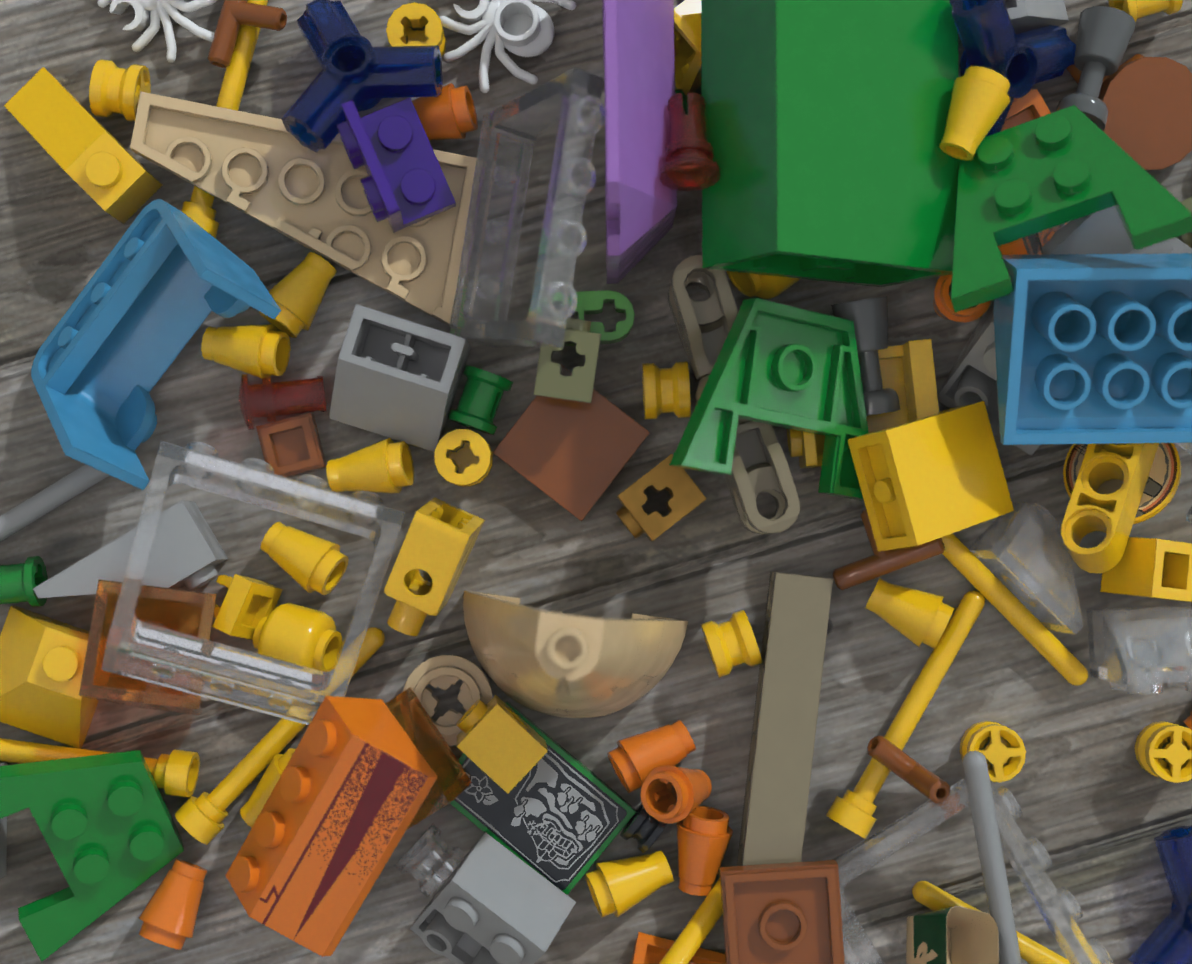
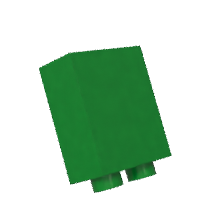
[701,0,959,287]

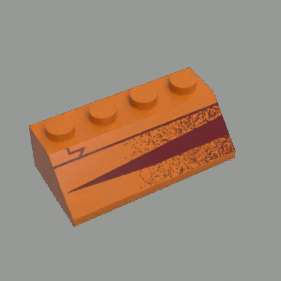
[225,696,438,957]

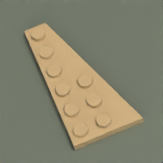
[130,91,480,326]

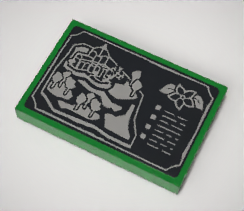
[433,701,636,895]

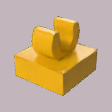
[205,574,283,640]

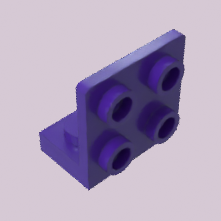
[337,97,456,233]

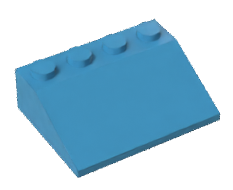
[993,253,1192,445]

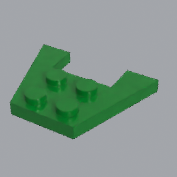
[951,105,1192,312]
[669,298,869,501]
[0,750,184,962]

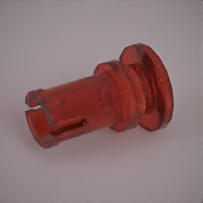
[660,92,720,191]
[239,374,327,430]

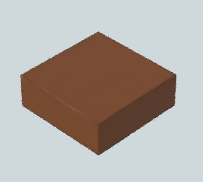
[256,412,326,482]

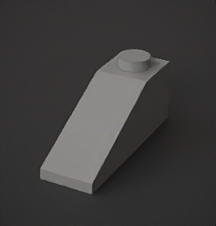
[33,500,228,599]

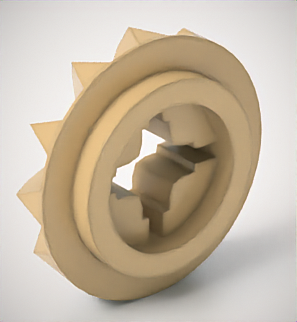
[402,654,493,746]

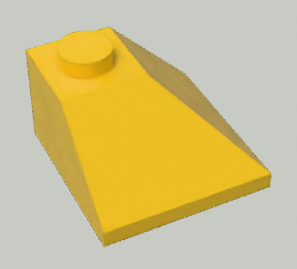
[0,606,119,748]

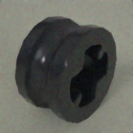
[620,803,667,853]

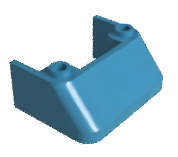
[31,199,281,490]

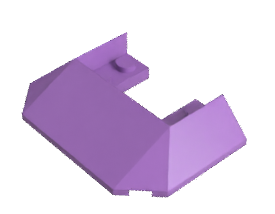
[602,0,677,284]

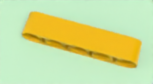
[1061,443,1159,574]

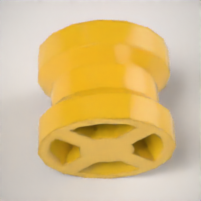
[386,2,446,70]
[89,59,151,122]
[642,361,691,420]
[434,429,493,487]
[701,610,762,678]
[960,721,1026,783]
[1135,721,1192,783]

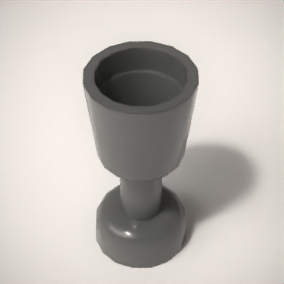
[1056,6,1136,131]
[831,296,900,416]

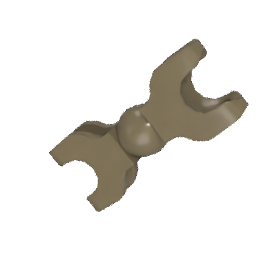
[668,255,800,534]

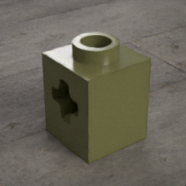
[534,317,601,403]

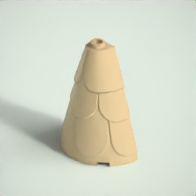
[463,591,688,718]

